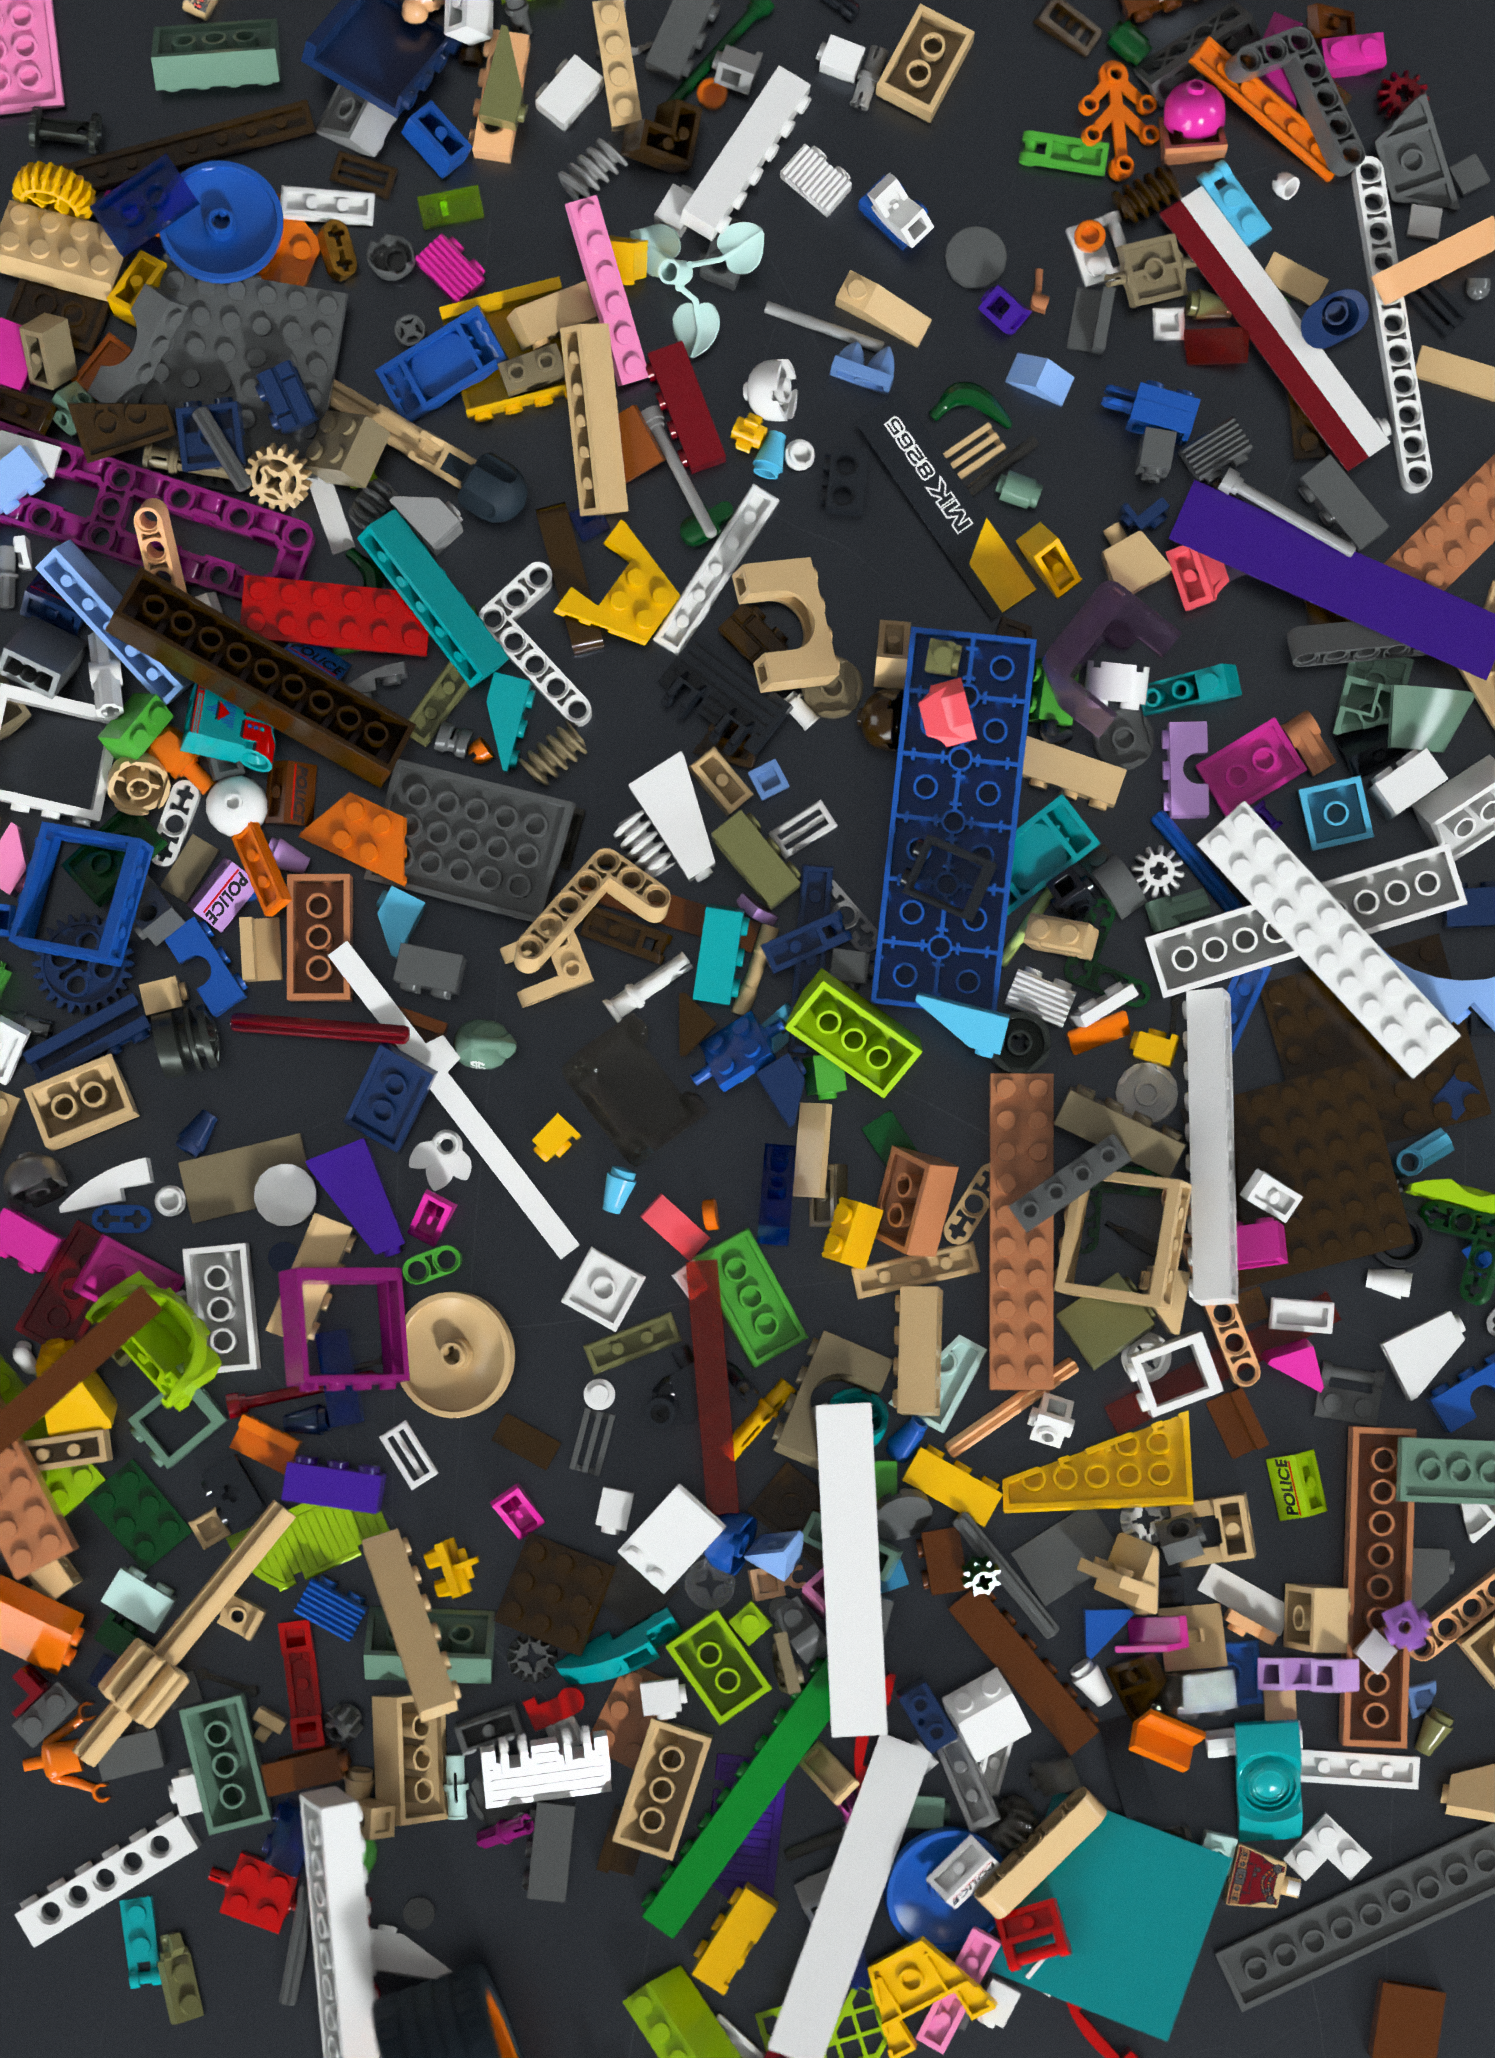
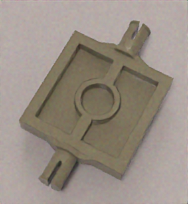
[1104,233,1197,308]

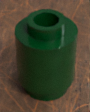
[1107,20,1153,66]

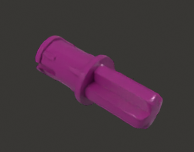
[476,1814,534,1849]

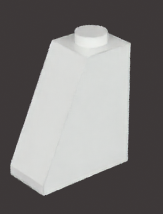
[1379,1311,1466,1401]

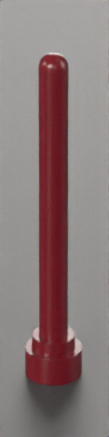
[226,1370,375,1419]

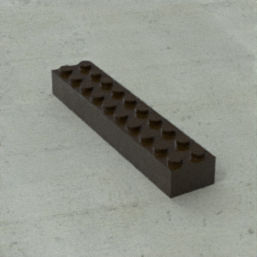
[104,567,416,788]

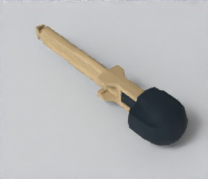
[330,379,528,523]

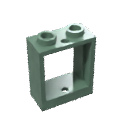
[128,1374,229,1469]

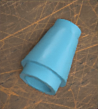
[753,431,786,480]
[602,1166,637,1214]

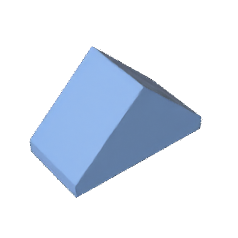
[1005,353,1074,407]
[744,1530,804,1582]

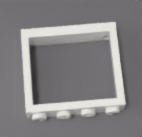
[0,683,114,827]

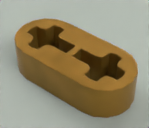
[317,220,357,281]

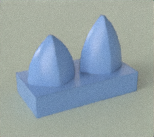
[830,342,894,396]

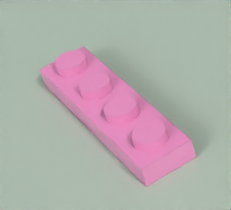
[915,1926,1002,2054]

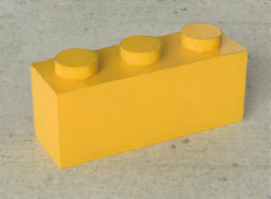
[901,1444,1003,1527]

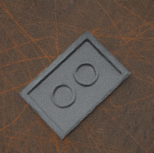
[1010,1509,1115,1606]

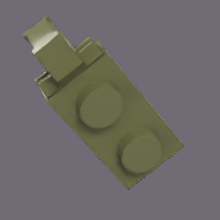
[157,1932,204,2025]

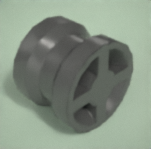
[395,314,427,349]

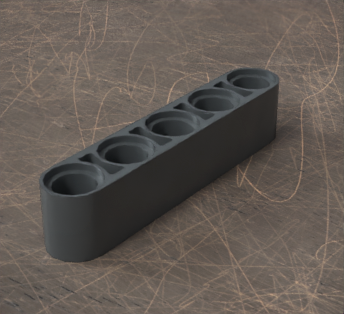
[1286,621,1428,667]

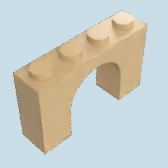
[732,557,840,693]

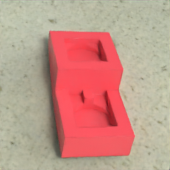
[640,1193,711,1261]

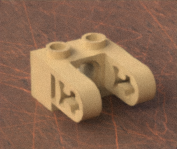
[499,929,594,1008]
[1169,1492,1257,1568]

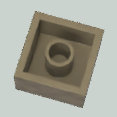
[303,410,391,488]

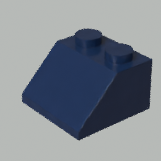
[756,1053,807,1129]

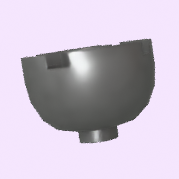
[3,1152,69,1210]

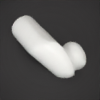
[12,1340,37,1376]

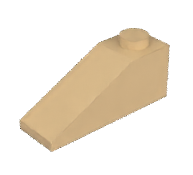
[835,270,932,348]

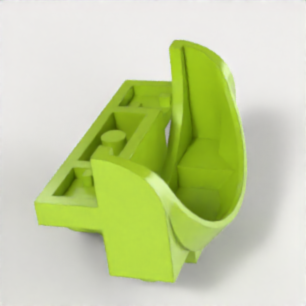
[85,1270,222,1412]

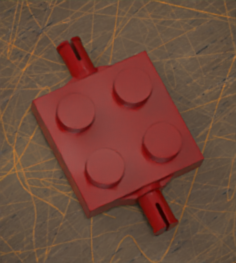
[208,1850,301,1934]

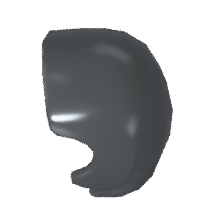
[366,233,416,281]

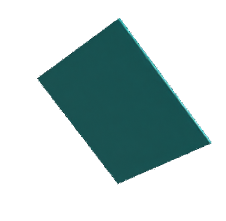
[989,1790,1233,2042]

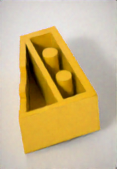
[692,1881,779,1996]

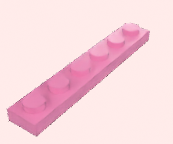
[564,195,649,386]

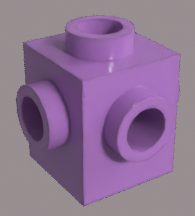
[1382,1600,1432,1652]

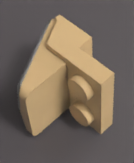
[1077,1533,1160,1616]

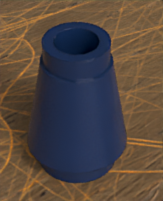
[175,1109,218,1158]
[283,1404,332,1435]

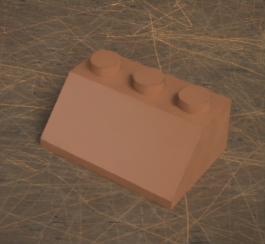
[875,1145,959,1257]

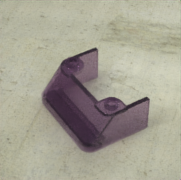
[1042,580,1182,738]

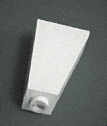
[628,751,716,882]

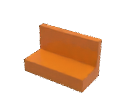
[229,1413,303,1475]
[1128,1709,1207,1773]

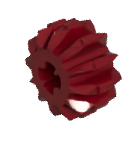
[1376,70,1430,120]

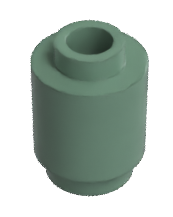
[995,470,1043,509]

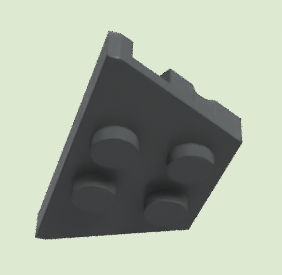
[1373,93,1460,210]

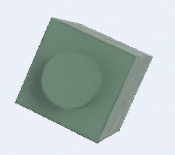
[906,1793,950,1829]

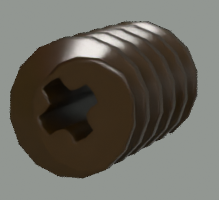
[1111,164,1182,224]

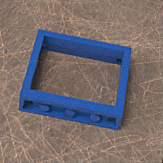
[8,821,154,967]

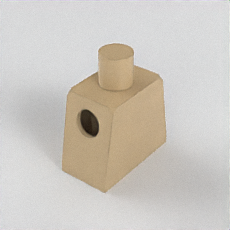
[1101,522,1172,603]

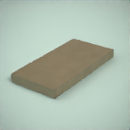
[178,1133,311,1224]

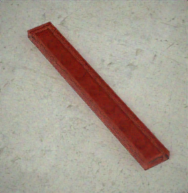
[686,1259,739,1515]
[1104,1291,1342,1435]

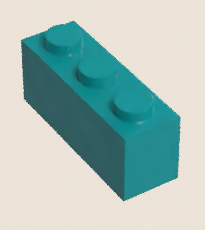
[693,903,750,1005]

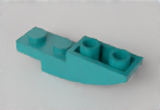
[554,1608,683,1684]

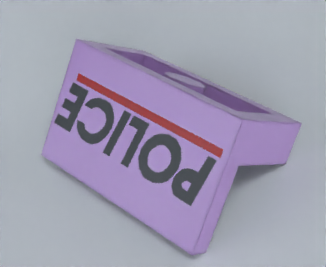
[186,856,254,933]

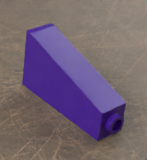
[305,1138,407,1259]

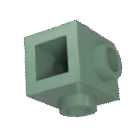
[50,381,98,438]

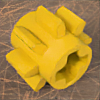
[730,412,768,454]

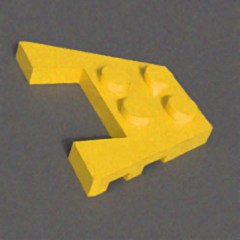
[553,519,681,645]
[868,1936,998,2058]

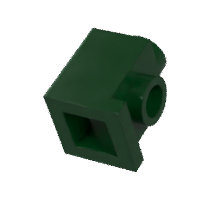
[93,1610,146,1657]

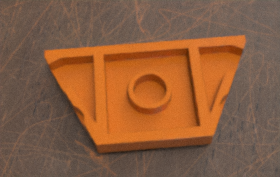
[256,193,321,287]
[298,792,407,887]

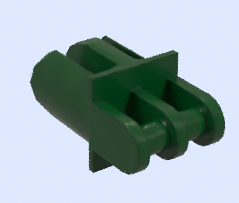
[680,501,733,547]

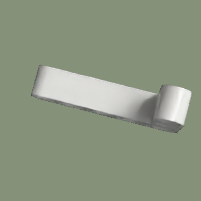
[478,562,592,727]

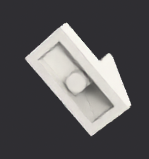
[1239,1168,1303,1223]

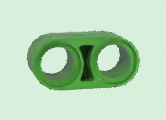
[403,1245,462,1285]

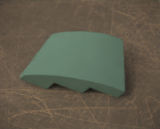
[1332,657,1414,735]
[1388,684,1475,753]

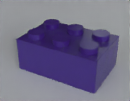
[281,1454,387,1514]

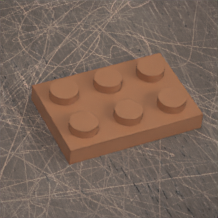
[590,1667,668,1770]

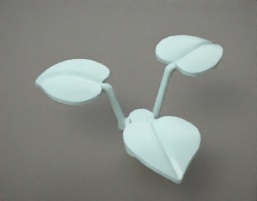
[630,222,764,358]

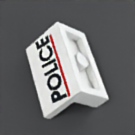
[926,1835,1001,1909]

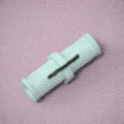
[443,1754,469,1820]

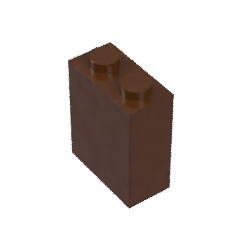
[1367,1978,1446,2058]

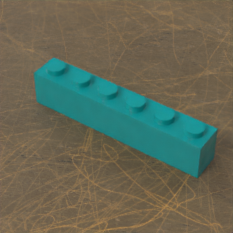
[357,509,509,688]

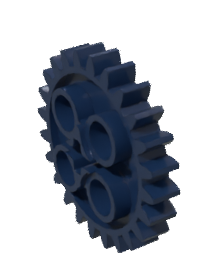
[32,913,135,1015]

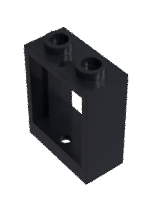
[900,834,998,923]

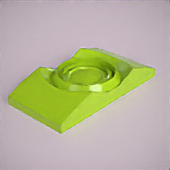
[1402,1179,1495,1214]

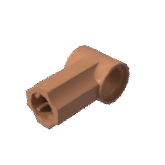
[1280,710,1337,777]

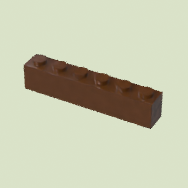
[947,1587,1100,1755]

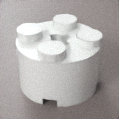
[1083,660,1150,710]

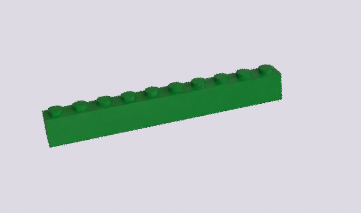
[641,1654,831,1939]

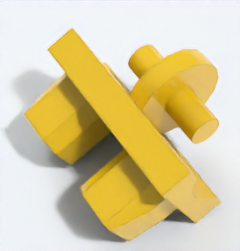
[424,1537,479,1599]

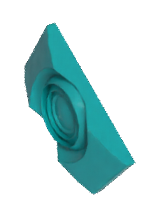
[1007,794,1101,916]
[1234,1719,1303,1842]

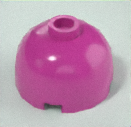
[1163,79,1225,139]

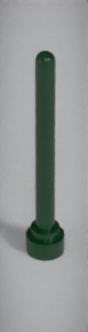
[666,0,775,102]

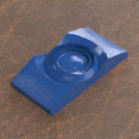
[375,305,509,422]

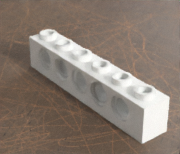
[15,1811,202,1947]

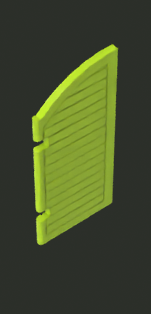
[226,1503,390,1592]

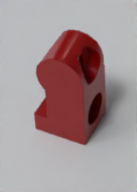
[523,1685,585,1732]

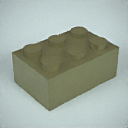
[711,810,801,911]

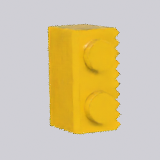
[821,1197,884,1270]

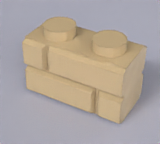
[1024,913,1099,961]

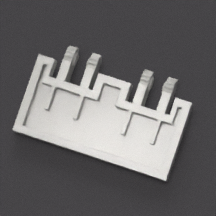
[480,1725,612,1809]

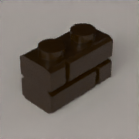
[718,604,788,668]

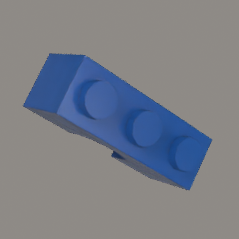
[165,917,248,1018]
[1426,1352,1495,1433]

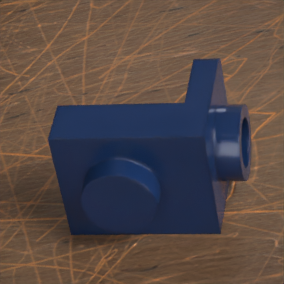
[1119,497,1170,532]

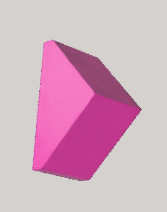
[407,1189,457,1248]
[1261,1338,1324,1393]
[490,1482,546,1540]

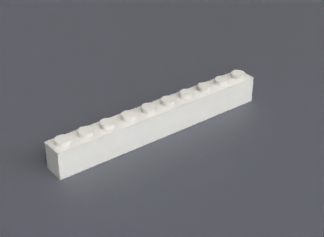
[1182,988,1239,1306]

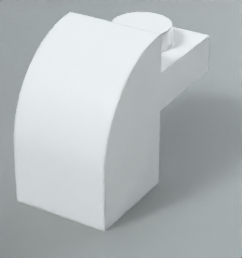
[867,173,934,248]

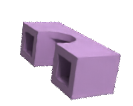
[1161,721,1209,819]
[1258,1657,1359,1693]

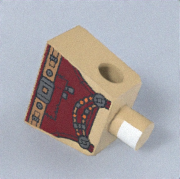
[1222,1842,1301,1908]

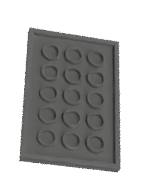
[364,759,575,922]

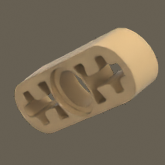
[943,1163,989,1245]

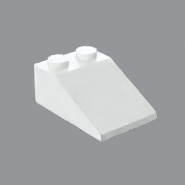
[617,1483,727,1594]

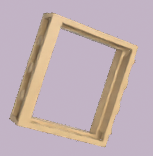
[1054,1171,1192,1310]

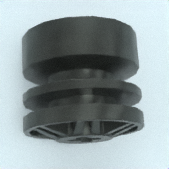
[151,1004,220,1079]

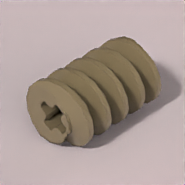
[518,720,588,786]

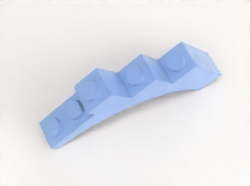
[1378,945,1495,1032]

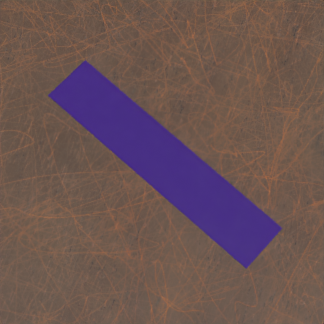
[1168,480,1495,681]

